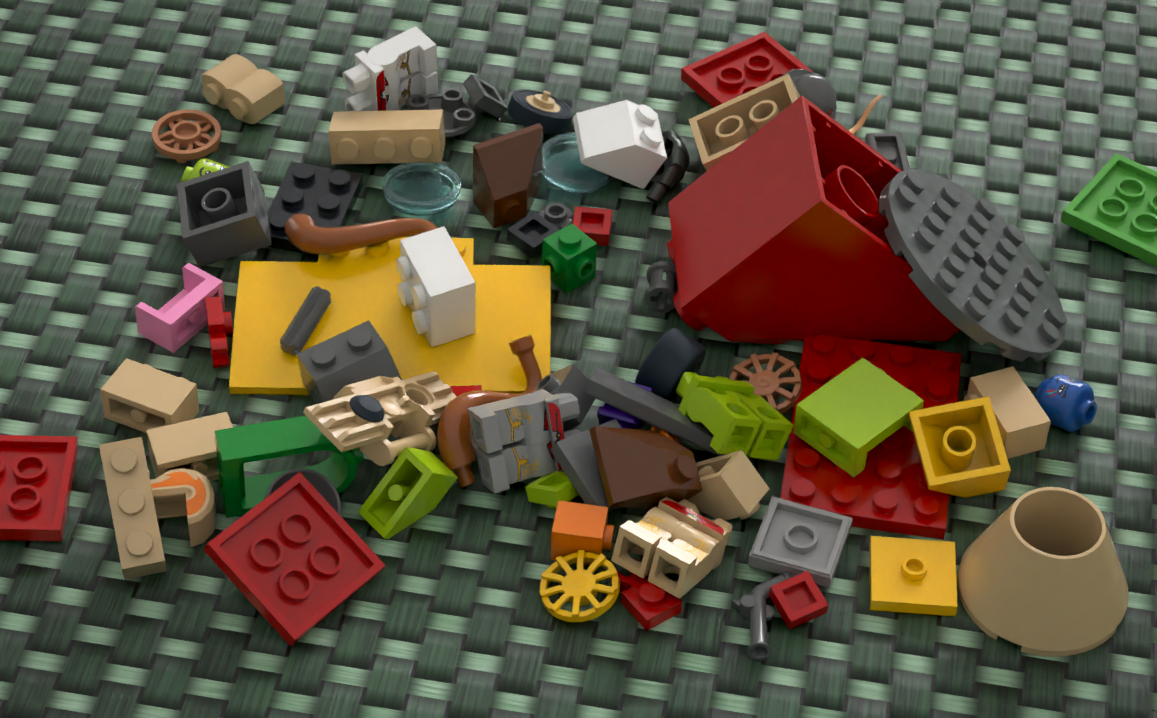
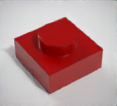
[573,206,612,246]
[769,571,829,629]

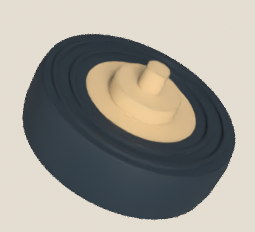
[507,89,573,135]

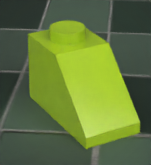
[358,447,458,539]

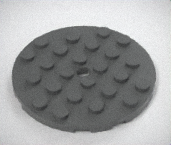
[879,169,1067,362]

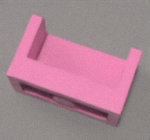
[135,263,225,353]

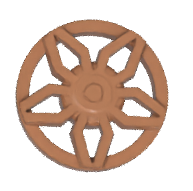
[152,109,221,163]

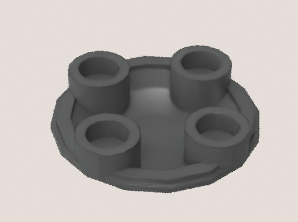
[407,88,477,137]

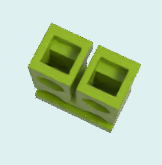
[676,372,794,460]

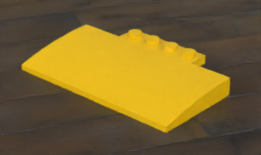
[229,237,551,395]

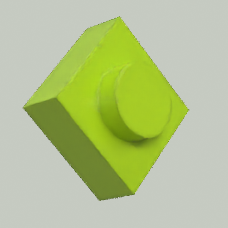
[525,470,579,509]

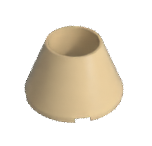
[957,487,1129,657]

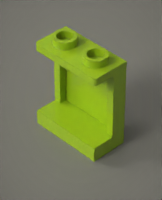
[793,358,924,477]

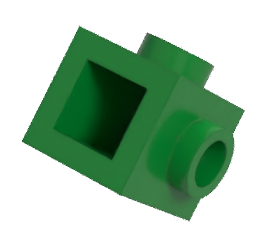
[541,224,597,294]

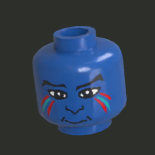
[1034,374,1097,432]

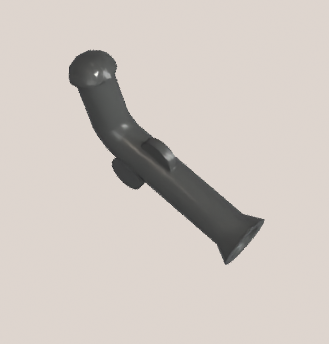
[731,572,792,661]

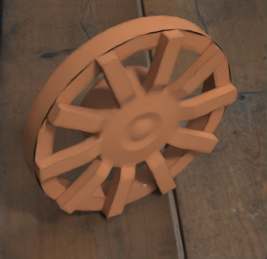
[729,352,802,414]

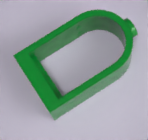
[215,415,364,518]

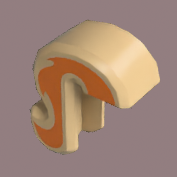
[148,468,217,547]

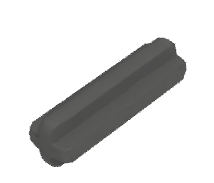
[280,286,331,356]

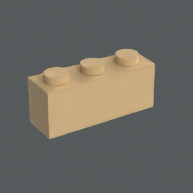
[328,109,445,164]
[99,437,167,579]

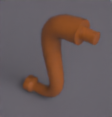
[284,213,438,255]

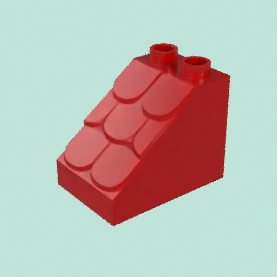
[667,96,960,344]

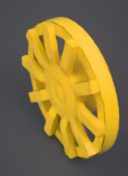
[539,550,620,622]

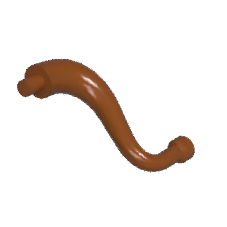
[437,335,542,487]

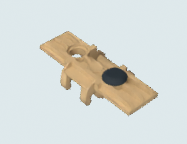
[303,371,457,466]

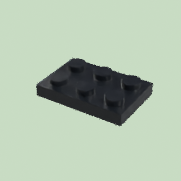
[266,162,363,256]

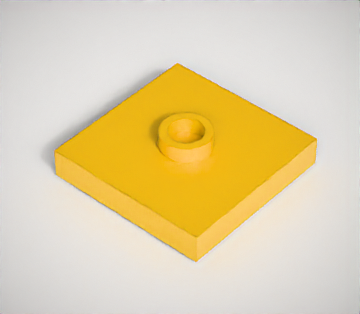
[869,536,958,617]

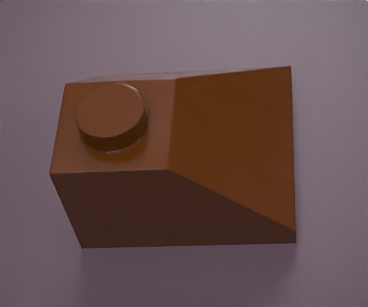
[473,123,543,228]
[589,426,703,509]

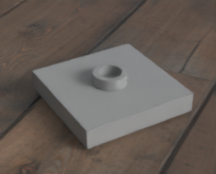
[748,496,853,588]

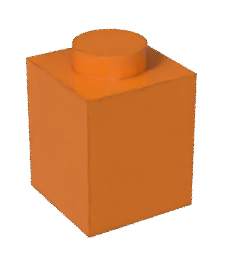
[550,500,615,567]

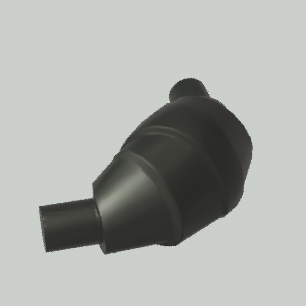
[646,130,690,204]

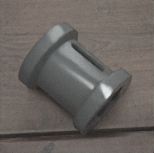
[645,261,678,313]

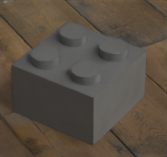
[177,161,271,268]

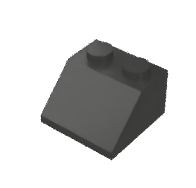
[297,320,402,404]

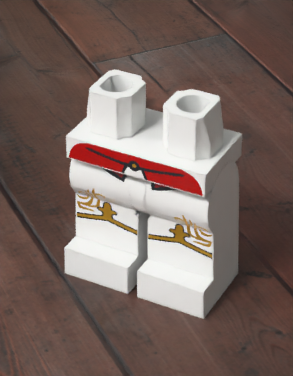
[342,26,438,111]

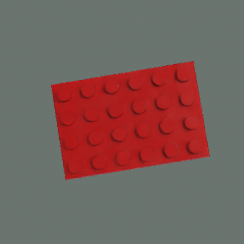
[780,335,962,540]

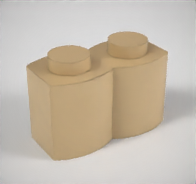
[202,54,285,124]

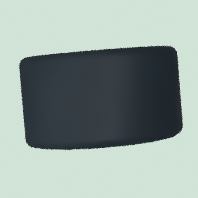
[635,328,706,402]

